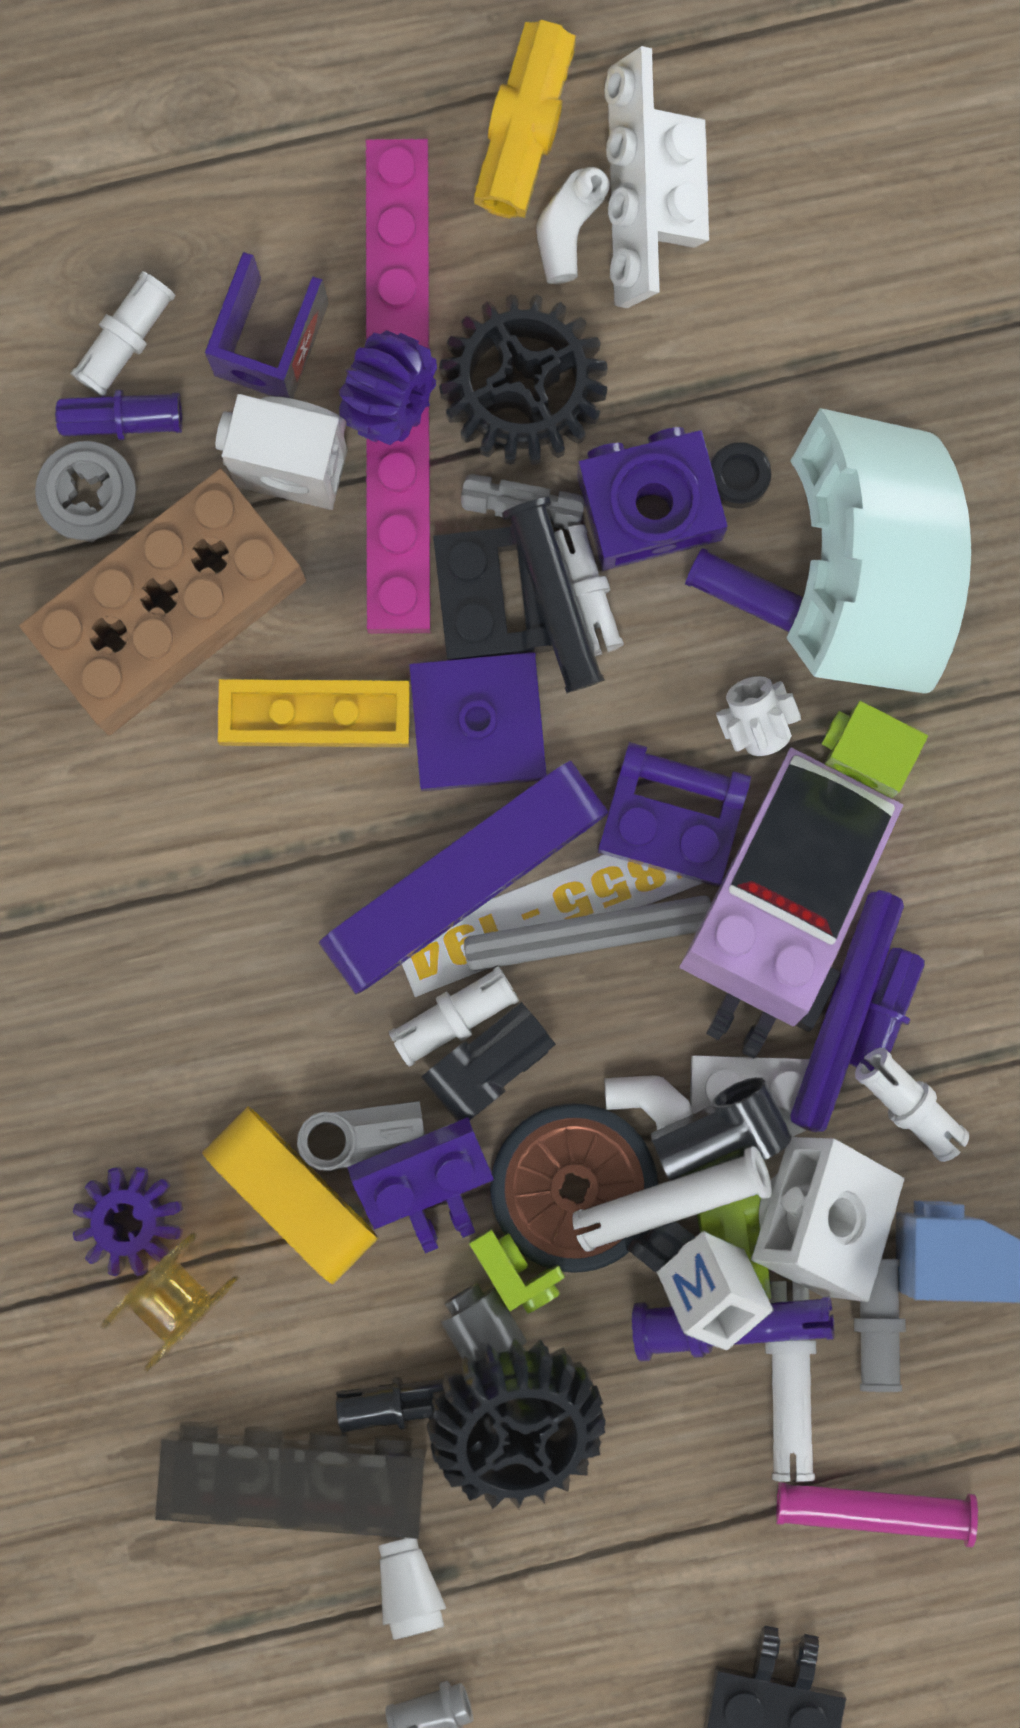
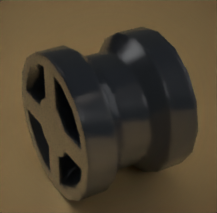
[626,1221,696,1274]

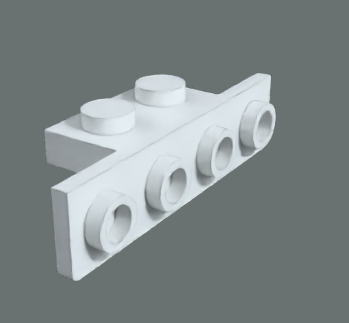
[605,46,709,308]

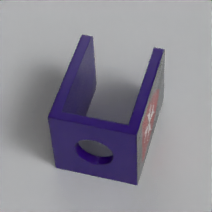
[205,252,328,399]

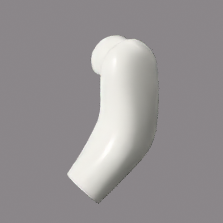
[536,167,609,284]

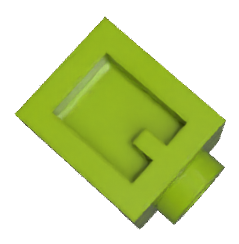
[469,1228,565,1314]

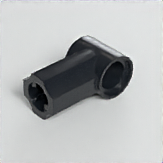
[421,1002,556,1121]
[651,1077,792,1181]

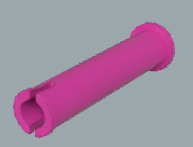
[776,1482,978,1548]

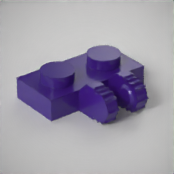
[348,1117,494,1254]

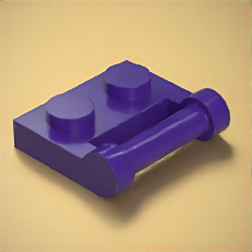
[597,742,751,887]

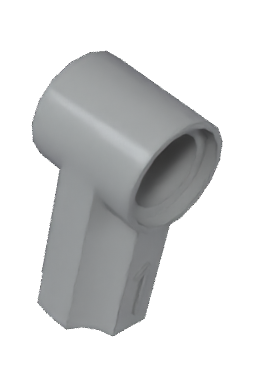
[297,1101,424,1171]

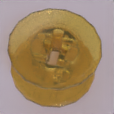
[100,1232,240,1373]

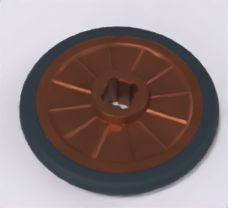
[490,1103,658,1273]

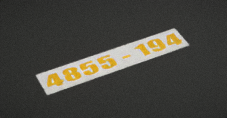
[402,855,702,997]

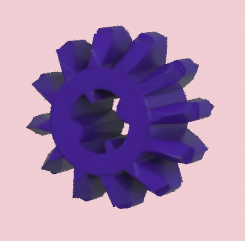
[339,330,437,445]
[73,1167,183,1276]

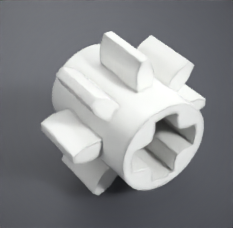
[716,676,801,756]

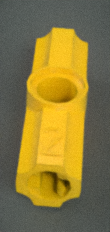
[474,19,576,219]

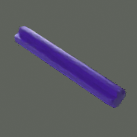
[790,890,904,1132]

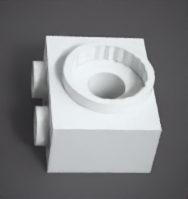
[216,394,347,510]
[751,1137,905,1302]

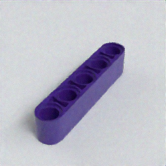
[318,761,609,995]

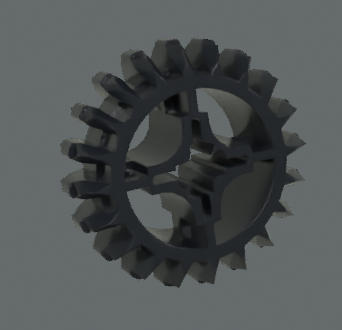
[439,294,608,465]
[427,1338,606,1510]

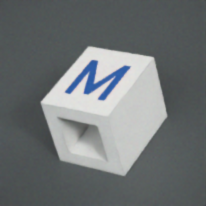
[657,1232,773,1351]

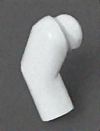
[604,1075,693,1130]

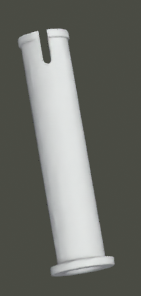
[572,1146,772,1252]

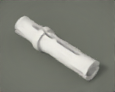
[765,1281,816,1482]

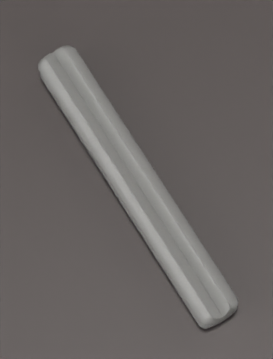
[464,895,712,971]

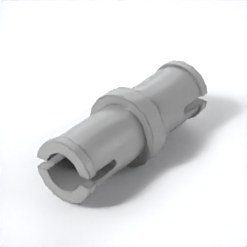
[854,1259,906,1392]

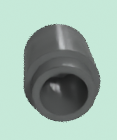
[440,1283,527,1361]

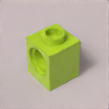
[821,701,929,799]

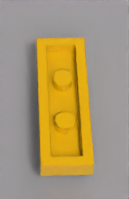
[218,679,410,747]

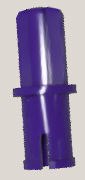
[55,389,183,440]
[849,948,925,1072]

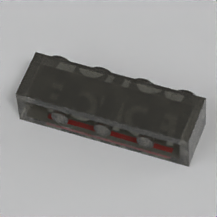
[155,1422,427,1539]

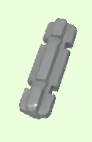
[461,474,585,530]

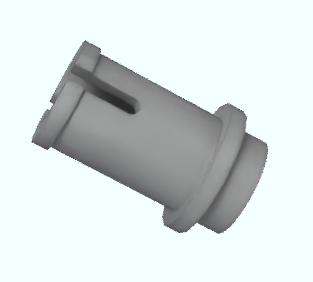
[385,1680,473,1728]

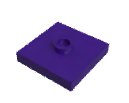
[409,653,547,792]

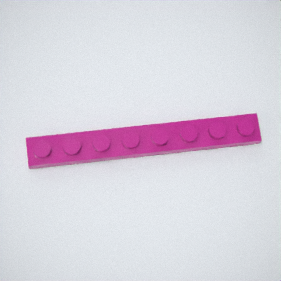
[366,139,431,634]

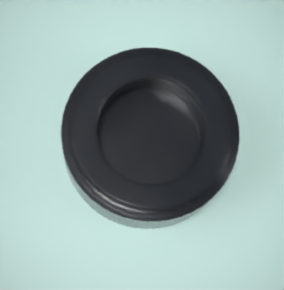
[711,442,772,509]

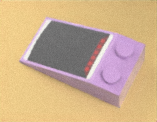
[679,747,903,1027]

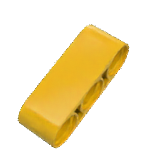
[202,1106,379,1285]

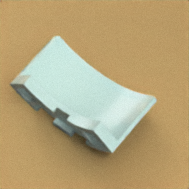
[786,408,971,693]

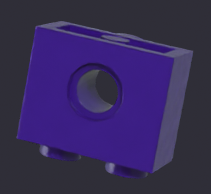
[577,427,728,571]

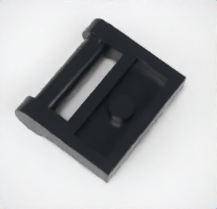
[433,526,554,661]

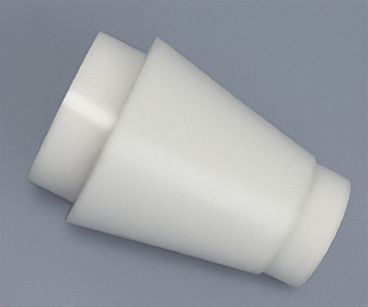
[378,1536,446,1640]

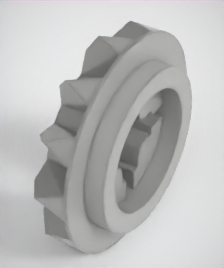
[35,441,138,543]

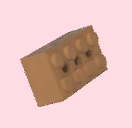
[19,468,306,736]

